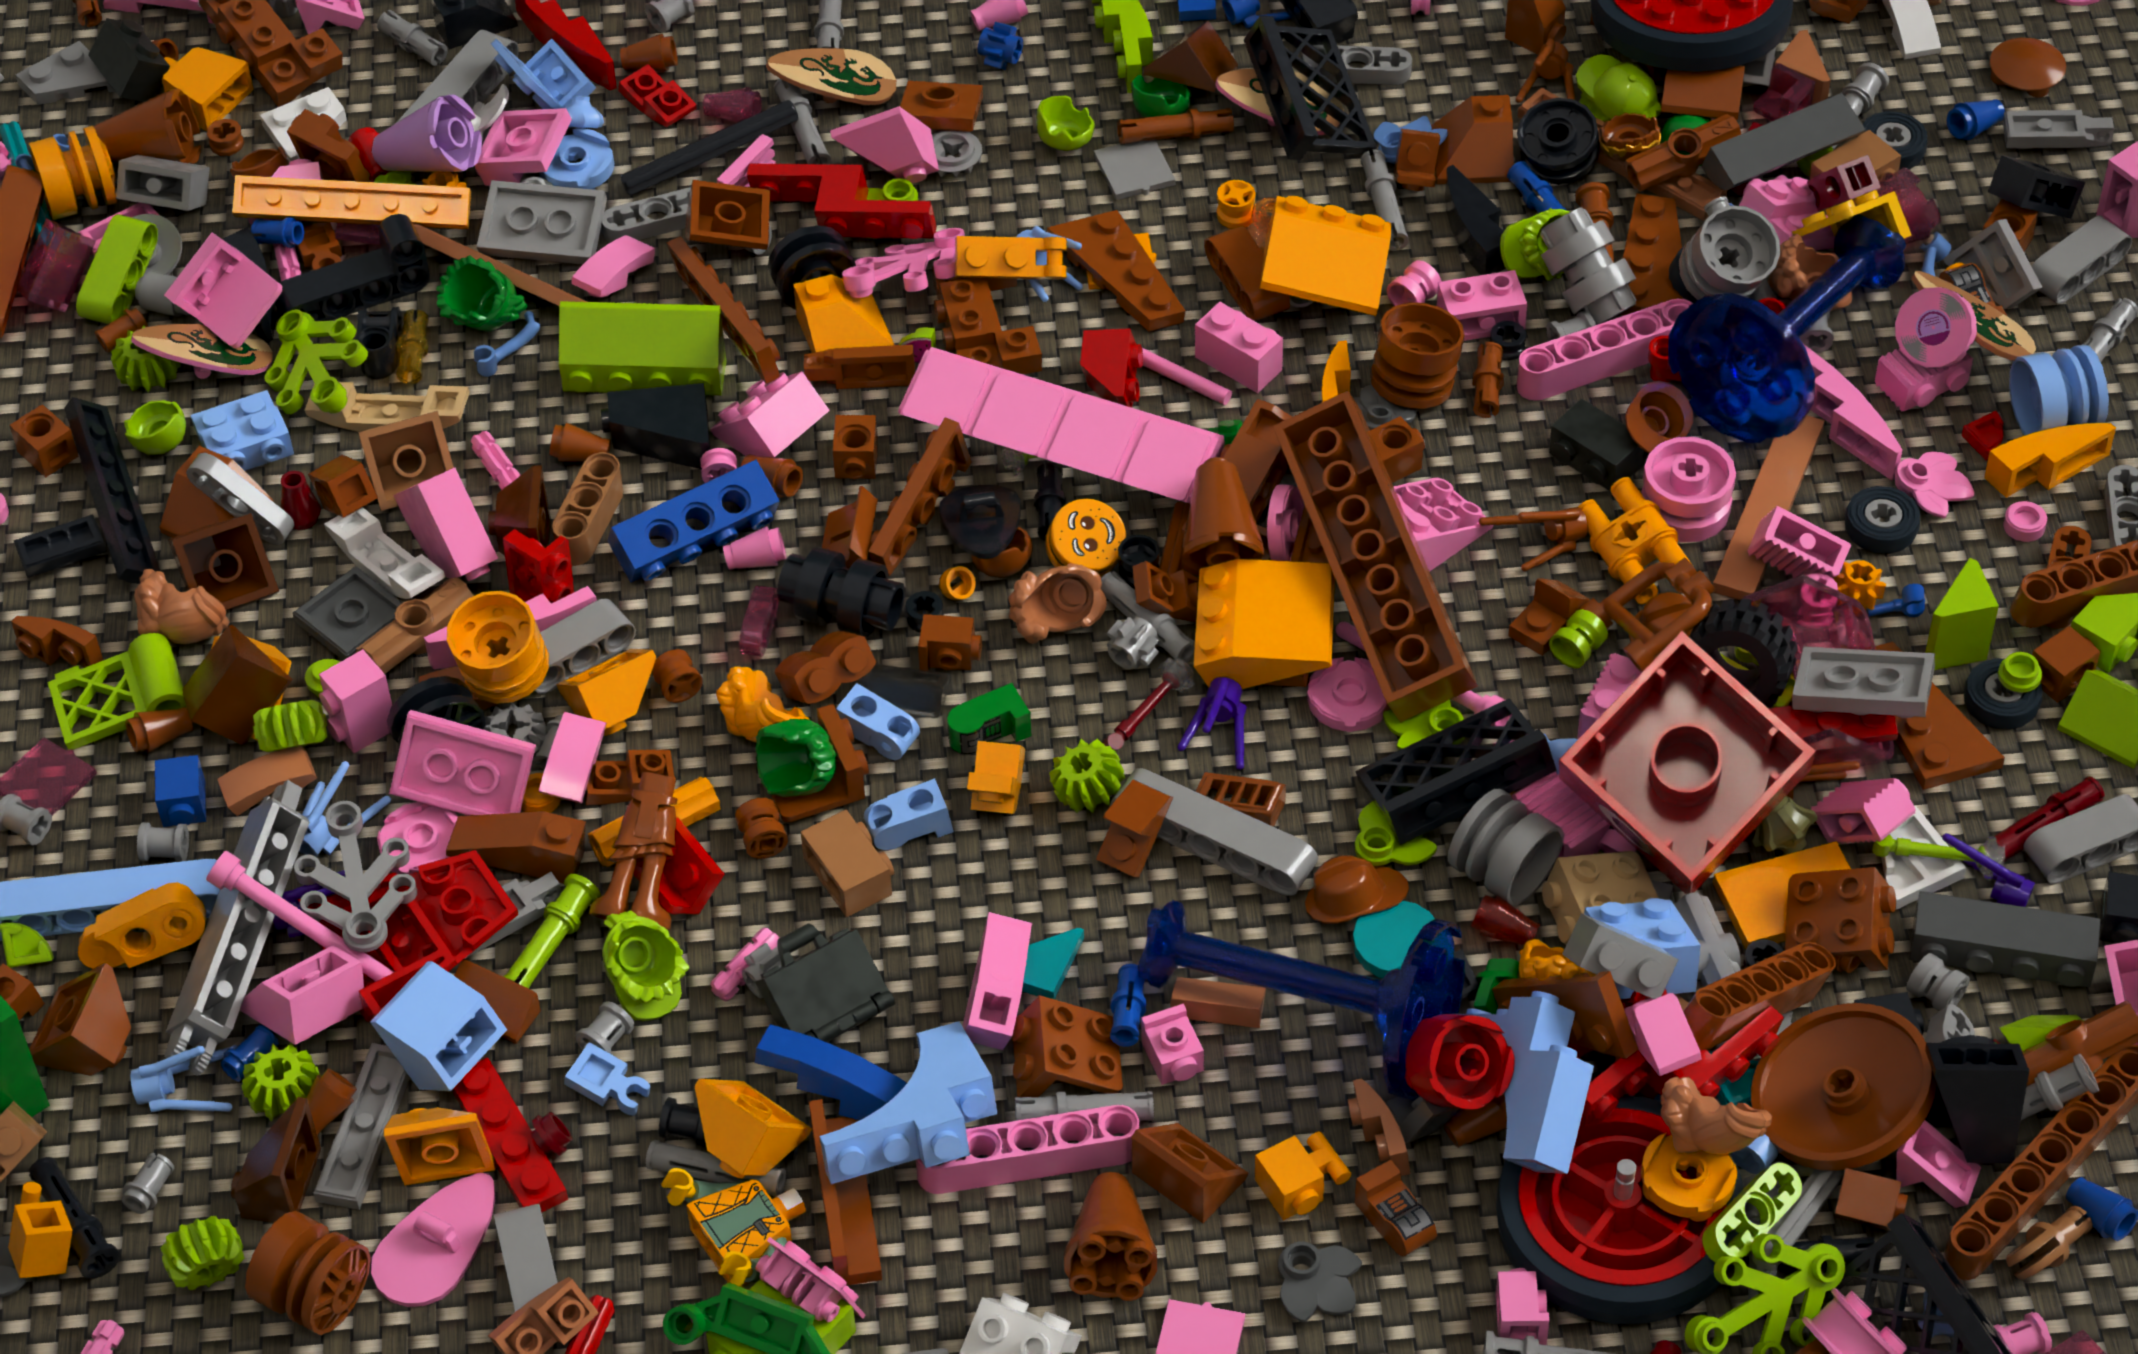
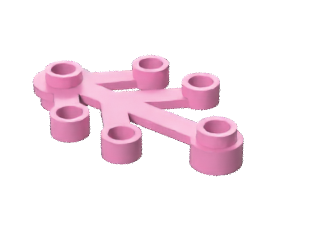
[842,228,965,298]

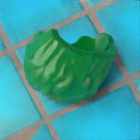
[755,719,837,797]

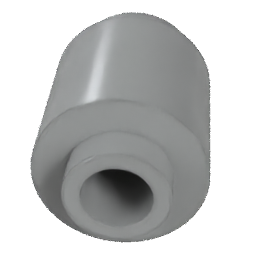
[135,271,190,317]

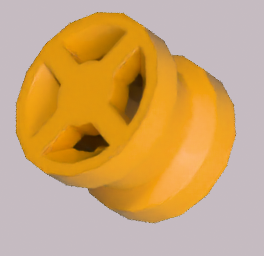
[1217,180,1256,229]

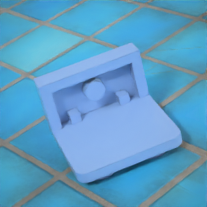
[491,38,596,109]

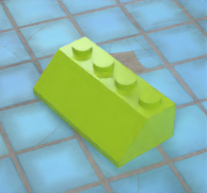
[559,301,727,396]

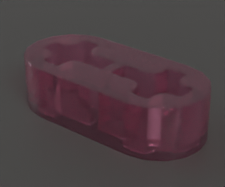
[739,585,779,657]

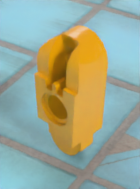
[78,882,206,969]

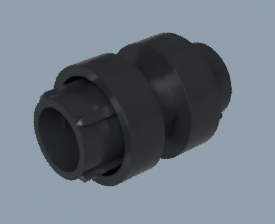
[777,547,905,638]

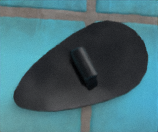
[939,485,1021,559]

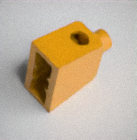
[162,47,254,131]

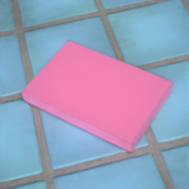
[389,710,536,816]

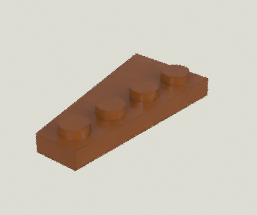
[1619,193,1684,316]
[1047,210,1185,332]
[868,417,972,576]
[1863,641,2005,790]
[1492,971,1639,1059]

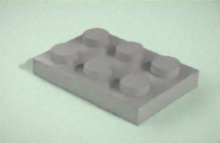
[477,180,607,264]
[1792,647,1935,718]

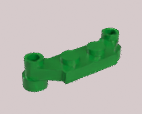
[663,1282,832,1354]

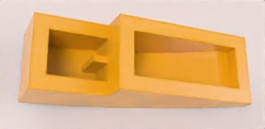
[1984,423,2116,498]

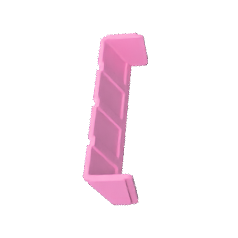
[898,347,1225,504]

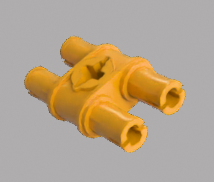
[1578,477,1693,604]

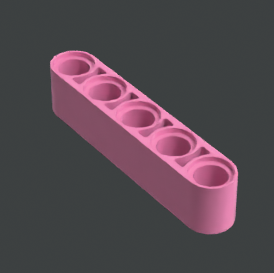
[1517,298,1698,401]
[916,1105,1139,1194]

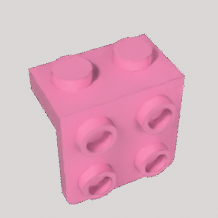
[164,232,282,348]

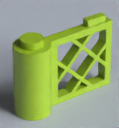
[47,633,187,751]

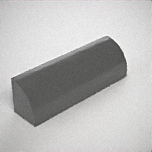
[1702,93,1865,190]

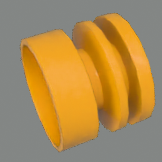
[28,126,117,221]
[447,591,549,704]

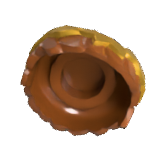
[1600,113,1661,162]

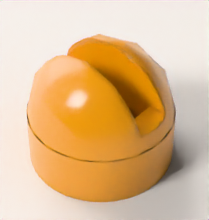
[939,566,976,600]

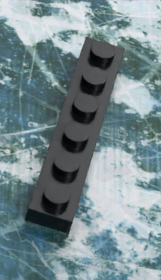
[64,397,161,584]

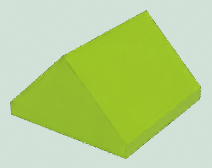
[1925,558,1999,670]
[2057,670,2138,769]

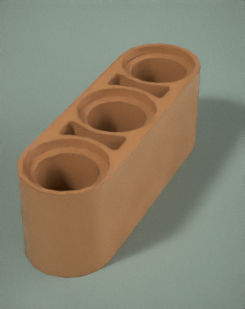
[552,452,624,566]

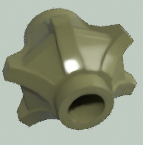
[1752,796,1818,855]

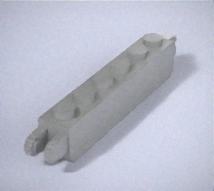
[164,780,310,1076]

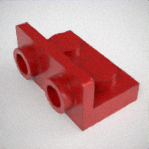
[503,529,574,604]
[634,817,725,915]

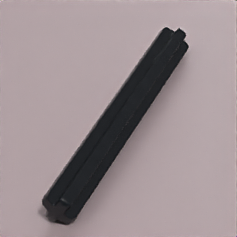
[621,100,798,195]

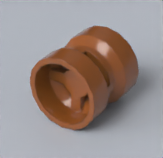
[735,798,788,859]

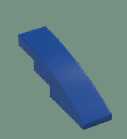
[755,1024,907,1120]

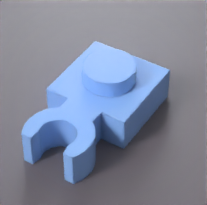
[564,1042,650,1116]

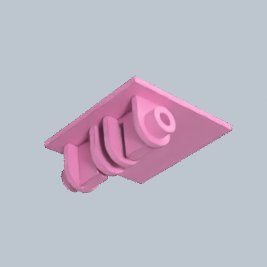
[755,1237,866,1322]

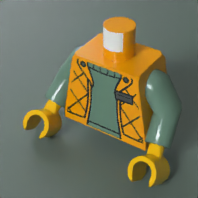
[661,1168,806,1287]

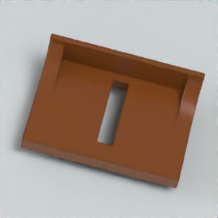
[822,486,878,568]

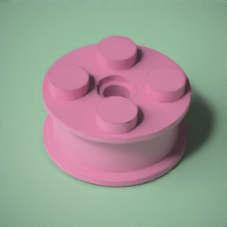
[1801,1288,1907,1354]

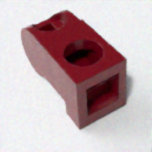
[1807,155,1881,211]

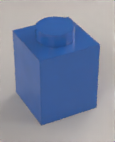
[155,755,206,827]

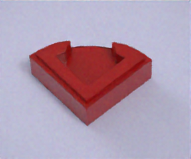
[1961,411,2004,461]

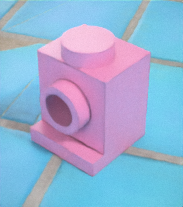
[1141,1004,1204,1085]
[1495,1268,1549,1345]

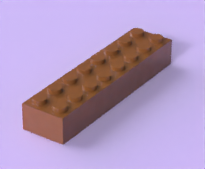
[1273,390,1478,722]

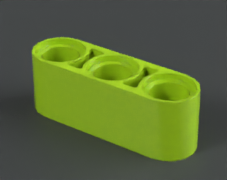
[76,214,158,324]

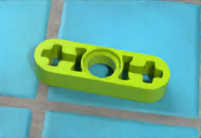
[1702,1163,1802,1264]

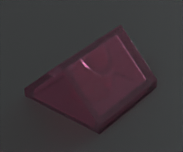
[17,218,96,313]

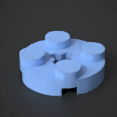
[539,128,614,190]

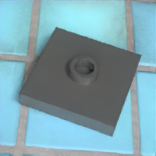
[293,566,403,660]

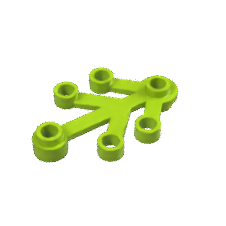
[264,309,368,414]
[1685,1233,1845,1354]

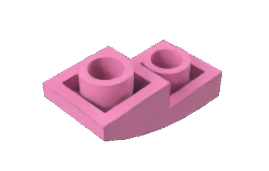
[571,235,655,298]
[538,712,606,804]

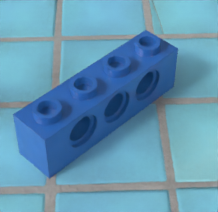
[607,459,780,583]

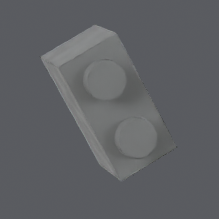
[116,155,209,211]
[1562,913,1679,999]

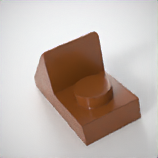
[1508,578,1590,656]
[1096,780,1173,878]

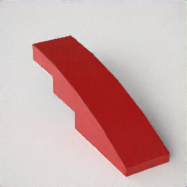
[515,0,617,91]

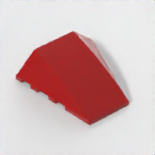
[298,850,519,1023]

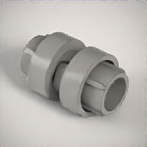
[1540,207,1637,325]

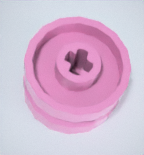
[1641,437,1736,542]

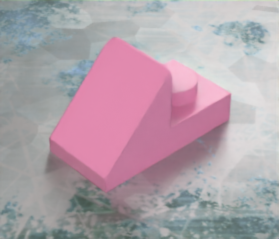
[295,0,365,34]
[1624,993,1702,1076]
[1896,1120,1981,1208]

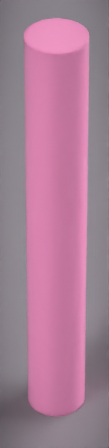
[1142,348,1232,405]

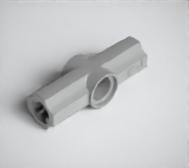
[1674,892,1741,987]

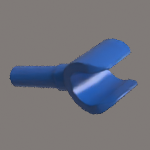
[1866,584,1925,617]

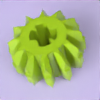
[111,325,181,393]
[253,700,328,752]
[1049,738,1125,813]
[241,1043,320,1121]
[160,1216,245,1290]

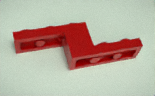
[747,163,937,239]
[1579,1005,1784,1129]

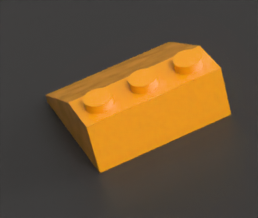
[1260,196,1391,316]
[1194,559,1335,689]

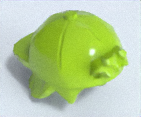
[1576,54,1661,122]
[1500,208,1569,281]
[602,910,689,1021]

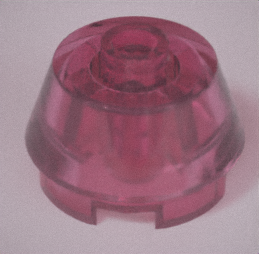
[1871,168,1941,247]

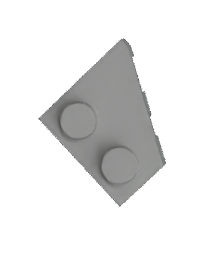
[15,41,115,105]
[1943,219,2043,309]

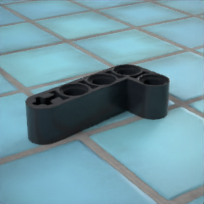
[275,214,430,321]

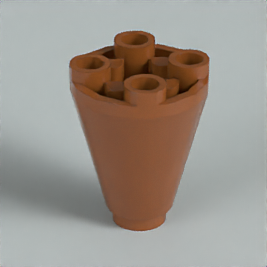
[1064,1172,1157,1301]

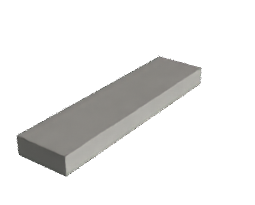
[313,1043,410,1210]

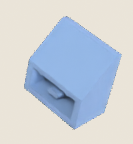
[370,961,507,1091]

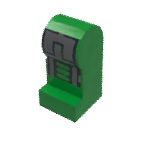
[947,683,1032,754]

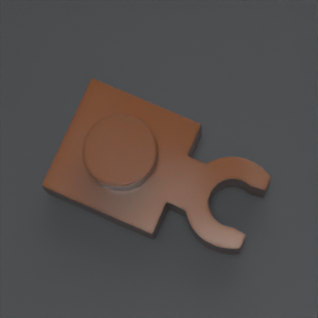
[296,222,342,270]

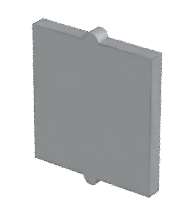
[1094,140,1176,200]

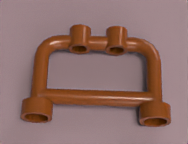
[1579,557,1716,673]

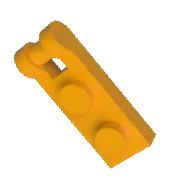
[955,236,1067,280]

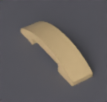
[305,382,470,432]

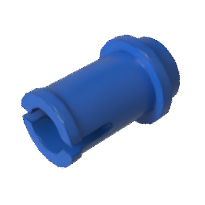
[251,217,304,248]
[221,1025,279,1082]

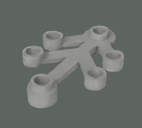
[294,801,417,952]

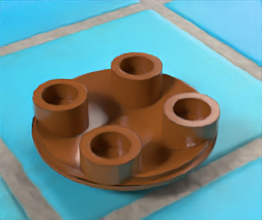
[1990,38,2066,97]

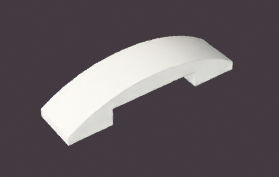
[1882,0,1941,60]
[324,507,445,599]

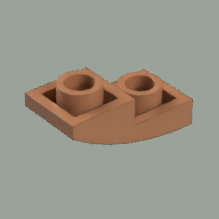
[217,745,317,816]
[1347,1078,1411,1176]
[488,1277,599,1354]

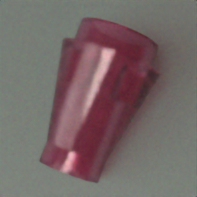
[703,87,762,122]

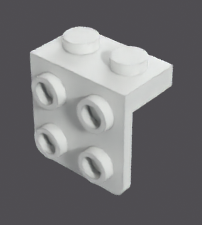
[959,1293,1082,1354]

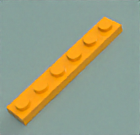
[232,175,471,229]

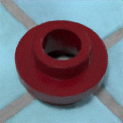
[531,1112,573,1156]

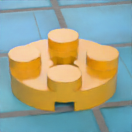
[1641,1132,1737,1222]

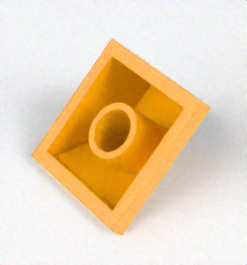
[793,274,895,353]
[556,649,656,736]
[694,1079,812,1179]
[384,1107,495,1186]

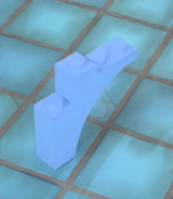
[1459,991,1594,1174]
[819,1021,997,1184]

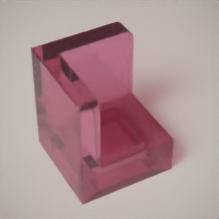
[1753,63,1816,121]

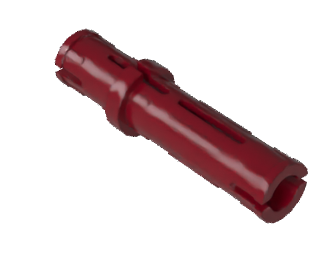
[1986,776,2105,863]

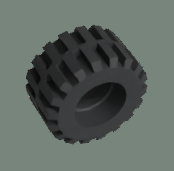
[1689,598,1797,708]

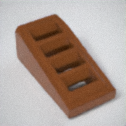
[1195,772,1286,827]

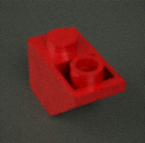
[1080,328,1143,408]

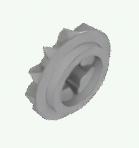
[932,130,982,178]
[484,703,547,753]

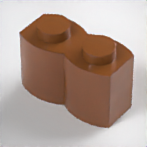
[774,631,876,704]

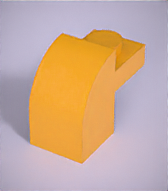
[967,741,1025,814]

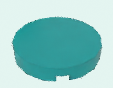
[1353,901,1442,980]

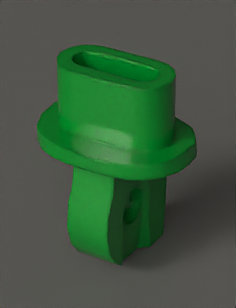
[1474,958,1519,1014]

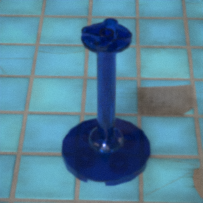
[1668,214,1906,443]
[1138,900,1465,1101]

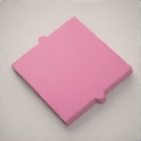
[1156,1299,1245,1354]

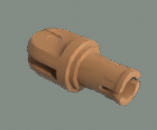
[2006,1206,2093,1280]

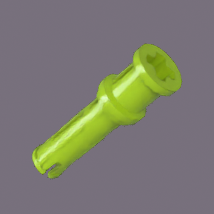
[503,873,601,989]

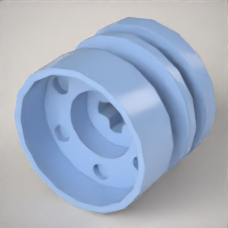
[2009,344,2109,435]

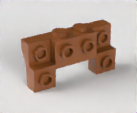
[199,0,343,107]
[932,266,1042,375]
[1181,399,1292,560]

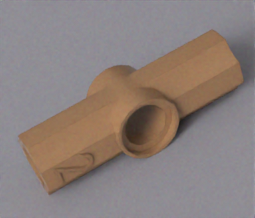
[356,577,474,674]

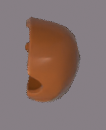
[230,146,289,180]
[971,526,1033,578]

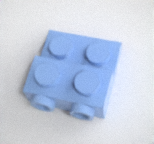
[191,390,294,471]

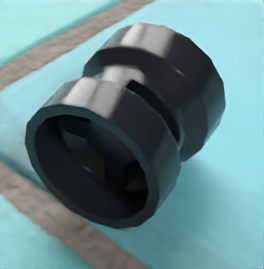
[1118,535,1159,589]

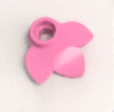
[1895,452,1975,518]

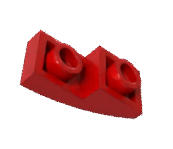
[618,64,697,127]

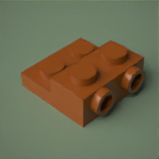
[287,109,371,182]

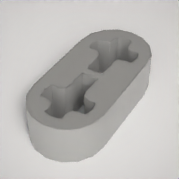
[1925,1004,1975,1043]

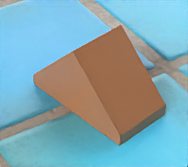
[1771,30,1831,106]

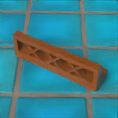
[809,1099,882,1286]

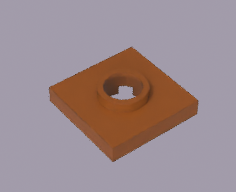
[900,80,983,132]

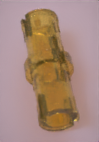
[396,309,429,384]

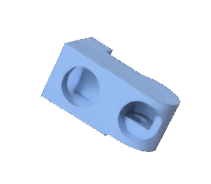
[836,683,920,760]
[864,778,954,850]

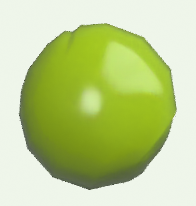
[1036,96,1095,151]
[124,400,186,455]

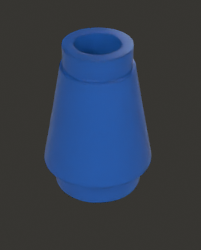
[1947,99,2005,140]
[2066,1177,2138,1241]

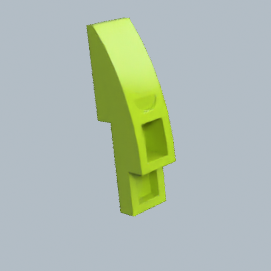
[1091,0,1153,93]

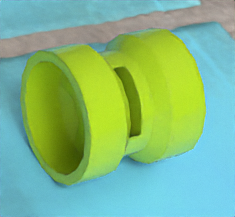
[1549,609,1608,668]

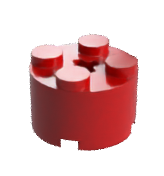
[1405,1014,1514,1110]

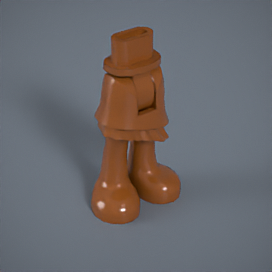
[589,772,678,931]

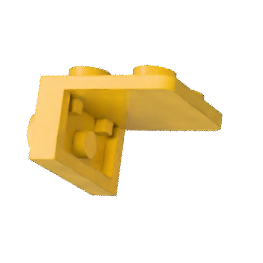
[1792,190,1912,262]

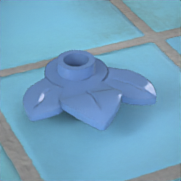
[1373,116,1448,164]

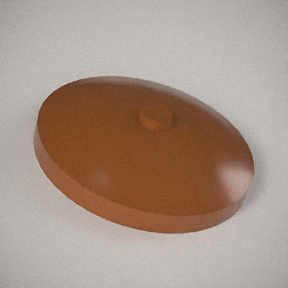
[1751,1003,1937,1171]

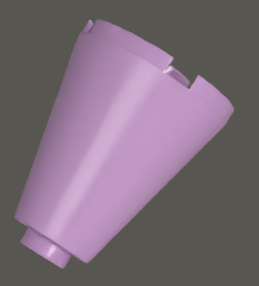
[372,95,482,172]

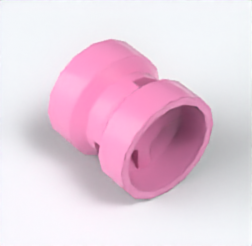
[1387,260,1442,306]

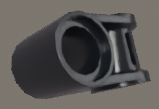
[356,307,403,379]

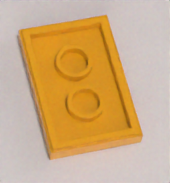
[1713,841,1851,949]

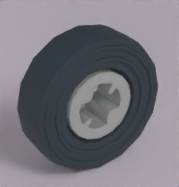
[1862,111,1927,171]
[1845,486,1920,554]
[1964,658,2042,730]

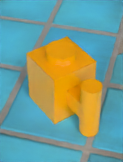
[1255,1131,1351,1221]
[8,1182,73,1278]

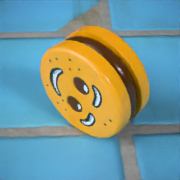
[1045,499,1126,578]

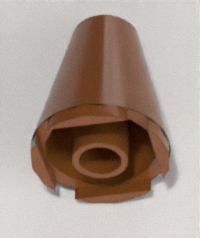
[94,88,201,164]
[1181,457,1265,576]

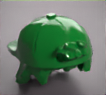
[436,255,527,332]

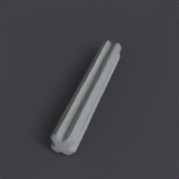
[1751,1169,1845,1272]

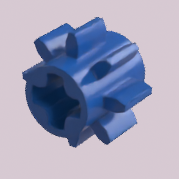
[977,22,1023,70]

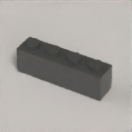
[1909,891,2100,988]

